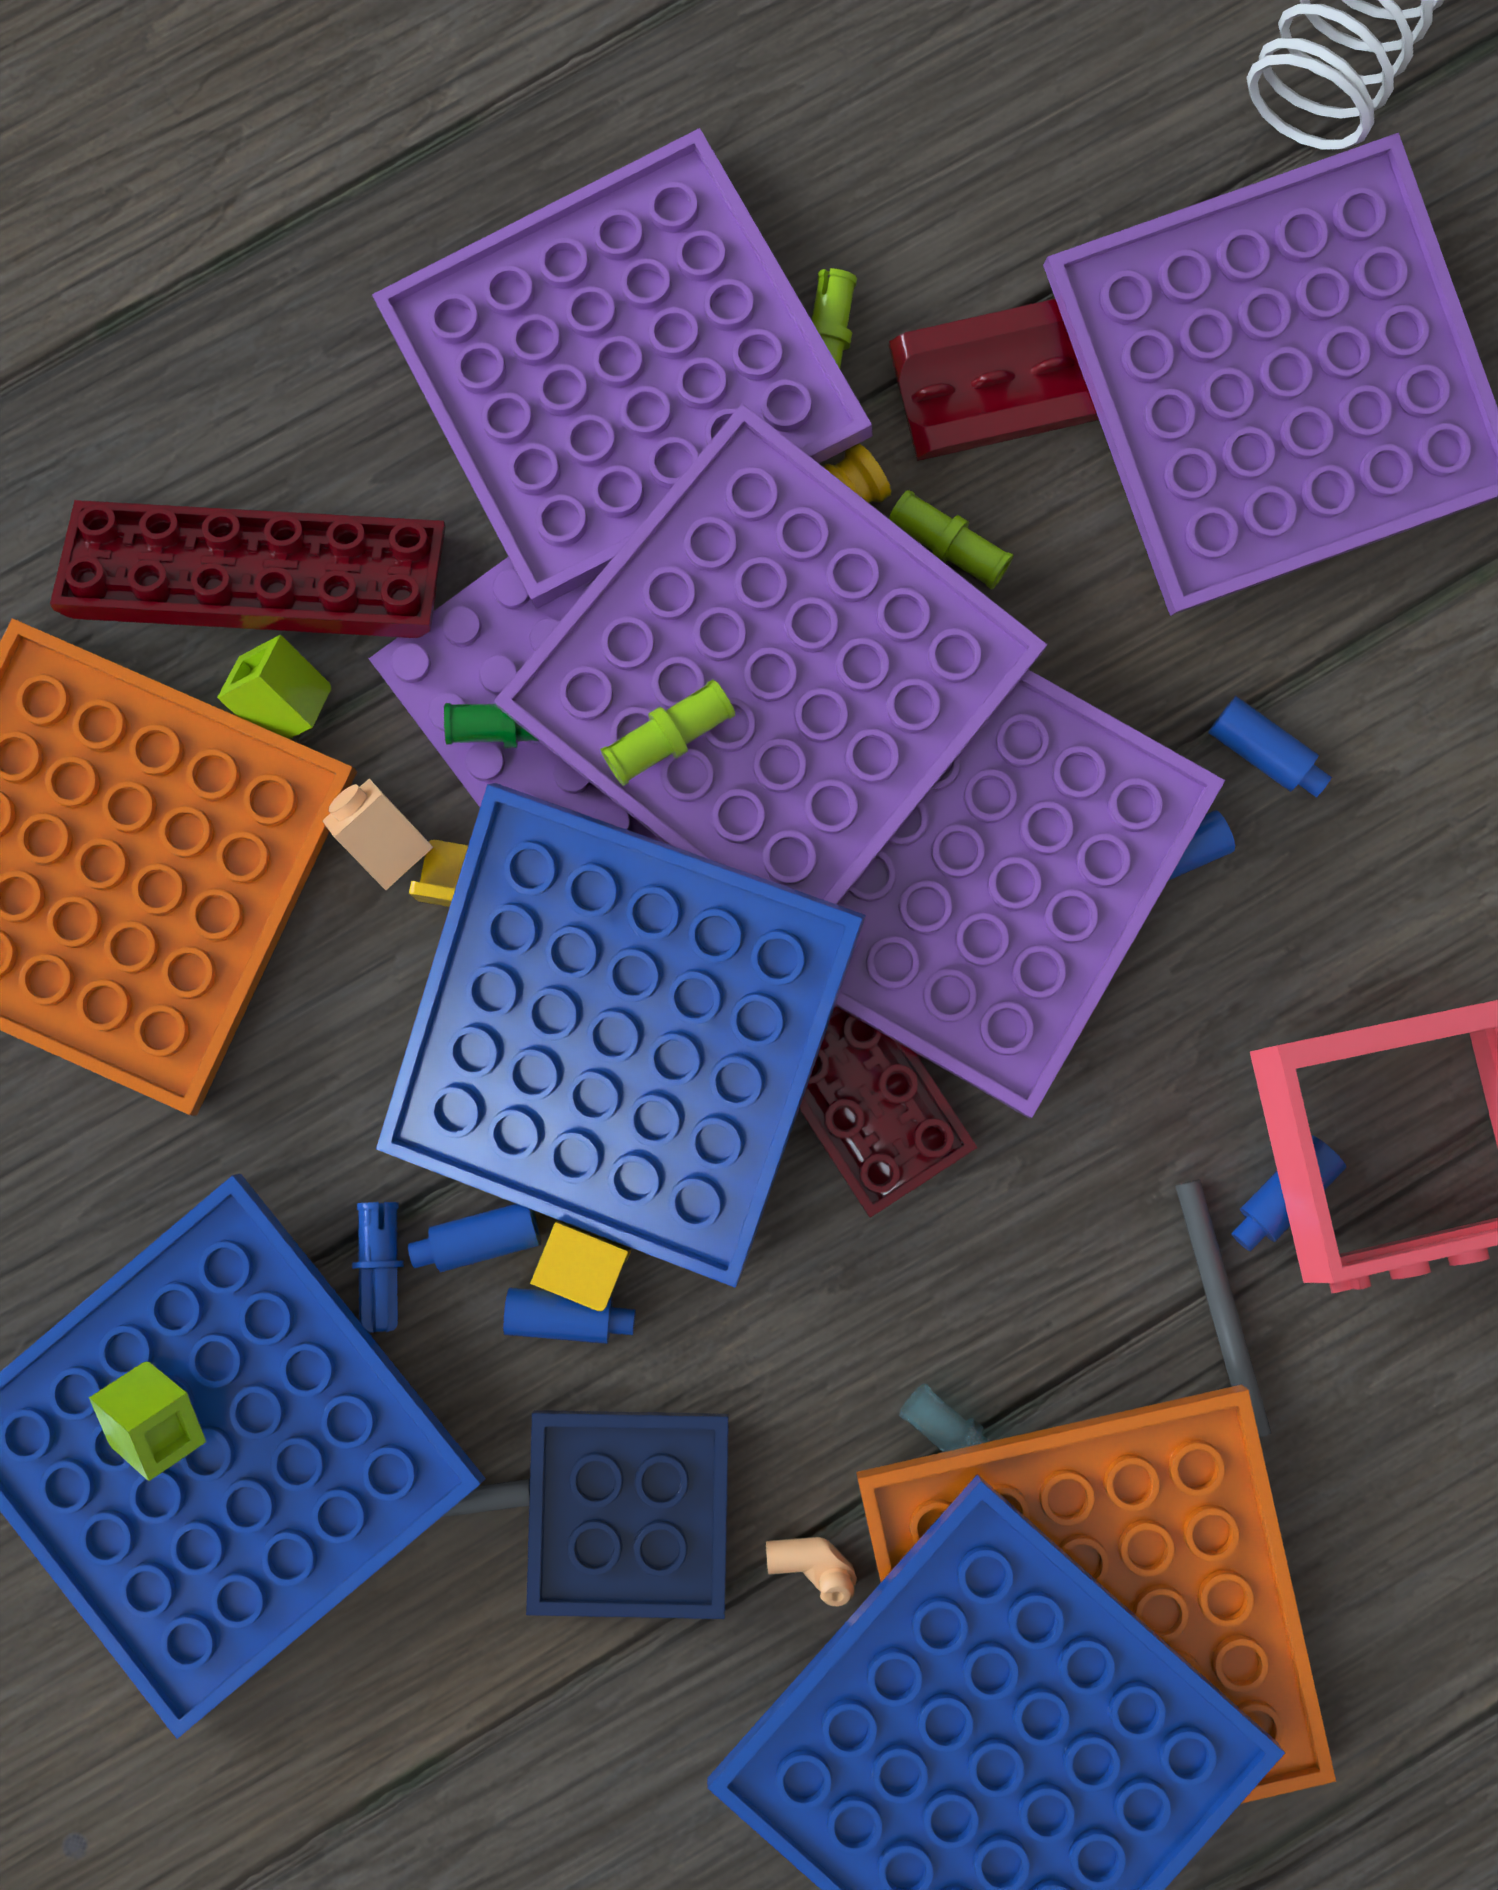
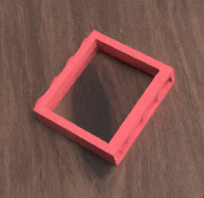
[1250,1000,1498,1293]

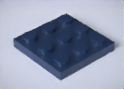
[526,1410,729,1619]

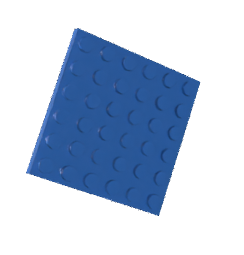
[376,783,866,1288]
[0,1174,486,1739]
[707,1474,1285,1890]

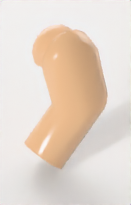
[766,1537,857,1607]

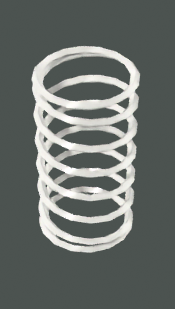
[1247,0,1445,149]

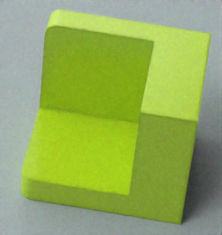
[217,634,331,739]
[89,1362,206,1481]

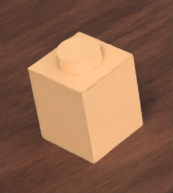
[323,778,433,890]

